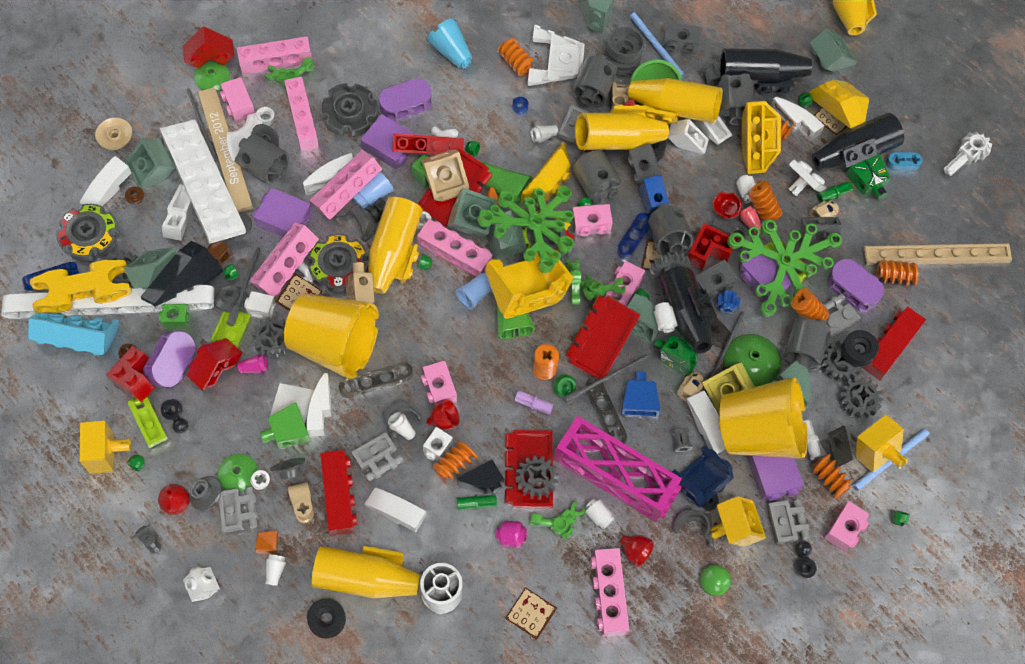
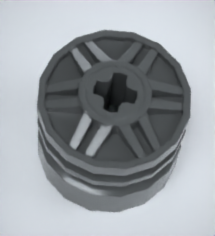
[605,27,645,75]

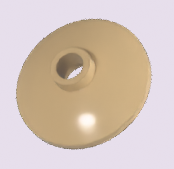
[95,118,133,150]

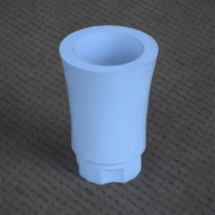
[352,172,394,209]
[455,272,492,310]

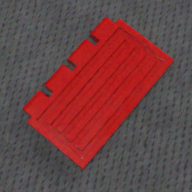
[418,148,493,228]
[566,295,641,380]
[505,430,553,509]

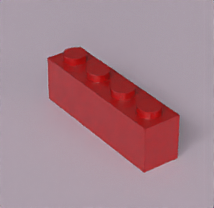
[862,306,927,381]
[320,450,358,536]

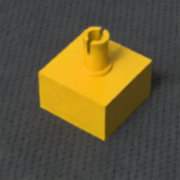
[856,414,908,473]
[80,421,131,474]
[711,496,766,547]

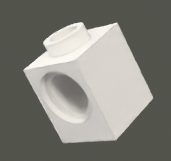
[244,291,276,320]
[423,427,453,462]

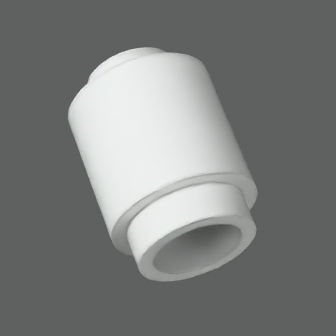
[736,175,756,203]
[654,302,677,333]
[585,499,615,530]

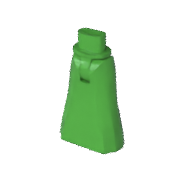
[480,161,532,205]
[496,302,535,340]

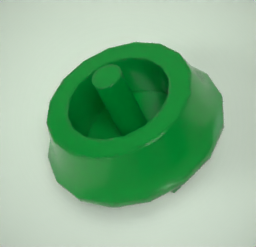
[553,374,576,398]

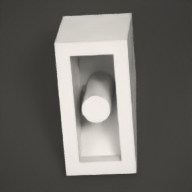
[668,119,709,154]

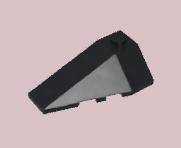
[141,241,223,307]

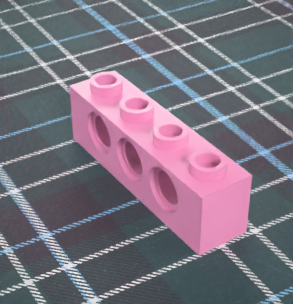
[237,36,312,74]
[284,77,319,152]
[309,150,382,220]
[417,219,493,277]
[250,222,319,297]
[594,261,646,313]
[590,548,629,637]

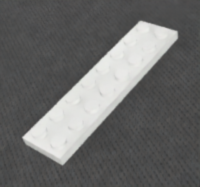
[160,119,246,244]

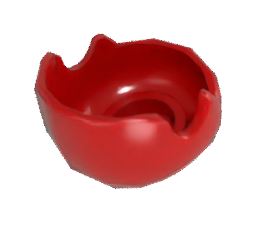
[712,191,743,220]

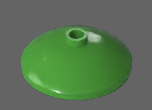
[630,59,683,106]
[723,334,781,387]

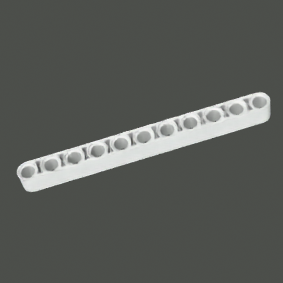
[1,285,214,319]

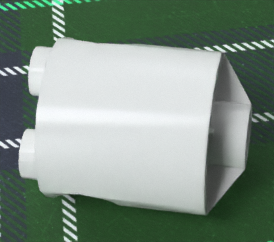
[420,563,462,614]

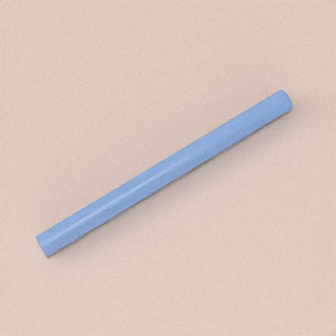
[630,12,685,78]
[853,428,929,491]

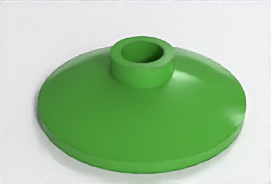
[194,61,230,91]
[218,454,258,493]

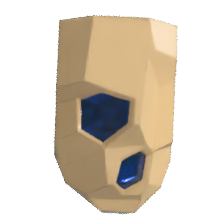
[809,200,839,217]
[677,372,704,402]

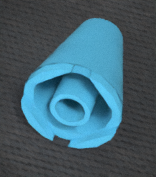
[427,18,472,69]

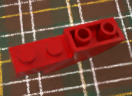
[392,133,464,155]

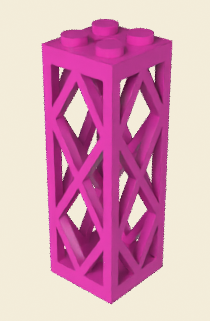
[554,416,682,523]

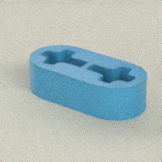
[886,152,923,171]

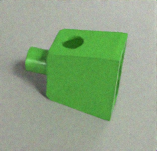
[260,403,311,448]

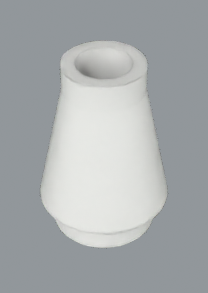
[530,125,558,143]
[388,412,416,440]
[265,554,286,586]

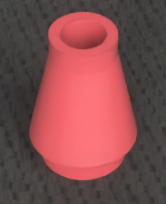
[739,206,761,234]

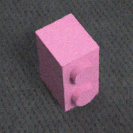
[220,77,255,122]

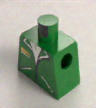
[846,154,890,199]
[653,335,698,377]

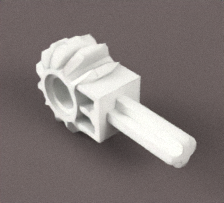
[944,131,992,176]

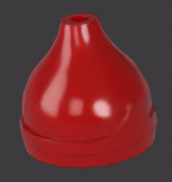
[427,399,460,430]
[158,484,190,515]
[620,535,654,567]

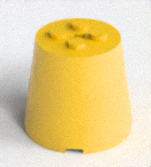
[284,293,379,379]
[719,378,808,459]

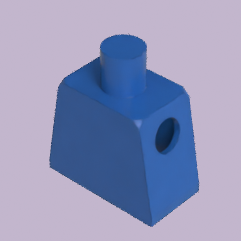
[638,175,669,216]
[621,371,660,417]

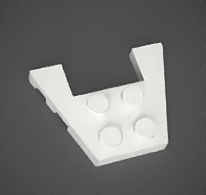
[528,25,585,86]

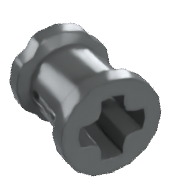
[700,63,721,86]
[672,428,693,452]

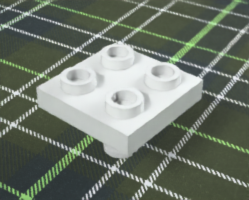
[788,159,827,196]

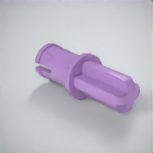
[515,391,554,416]

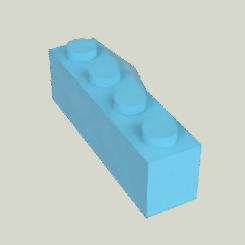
[28,313,120,355]

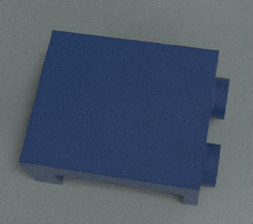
[672,446,734,508]

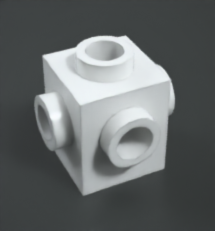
[183,566,220,602]

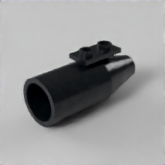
[720,48,812,94]
[812,113,904,170]
[658,267,717,354]

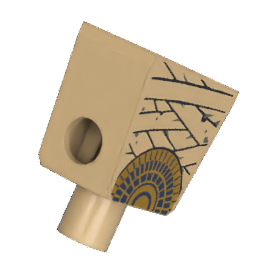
[346,262,375,303]

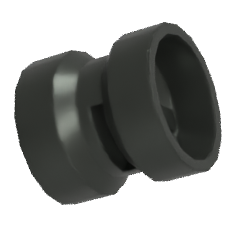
[365,198,386,223]

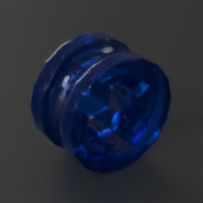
[512,97,529,114]

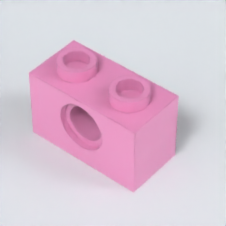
[572,204,613,236]
[420,361,457,406]
[824,501,870,552]

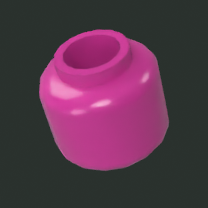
[496,521,527,548]

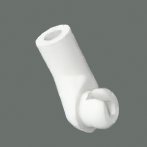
[430,126,458,138]
[297,262,313,284]

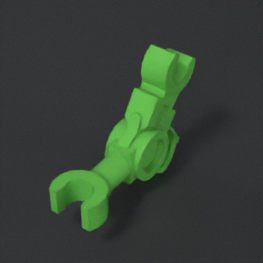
[265,57,315,89]
[566,258,581,305]
[579,274,626,301]
[529,501,586,539]

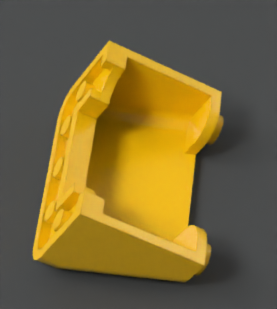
[485,253,574,319]

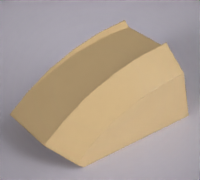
[421,150,469,202]

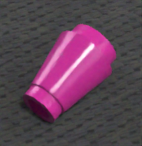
[238,354,268,373]

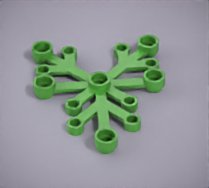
[477,186,574,273]
[727,219,842,317]

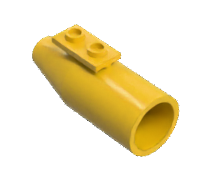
[832,0,877,35]
[628,78,722,124]
[575,105,669,150]
[368,197,423,294]
[312,546,421,598]

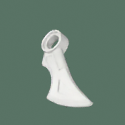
[227,107,274,163]

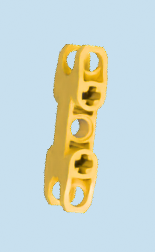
[30,260,132,313]

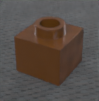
[207,240,232,267]

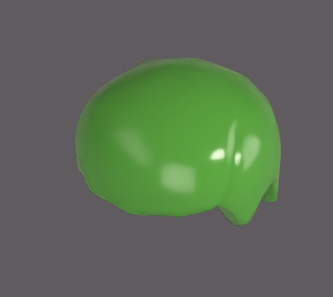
[700,565,731,596]

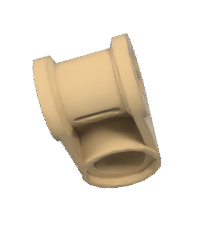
[610,81,630,110]
[288,482,314,524]

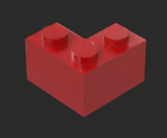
[183,26,234,68]
[688,223,738,270]
[186,338,243,390]
[106,346,154,403]

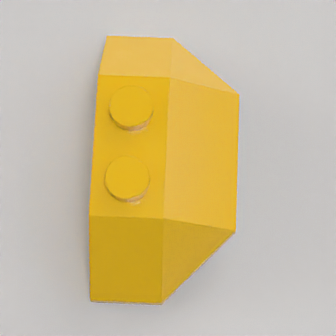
[808,80,869,129]
[742,101,781,174]
[521,141,571,203]

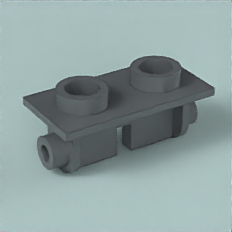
[132,524,161,554]

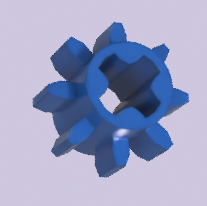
[716,290,740,313]

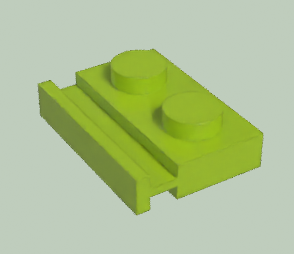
[210,311,252,349]

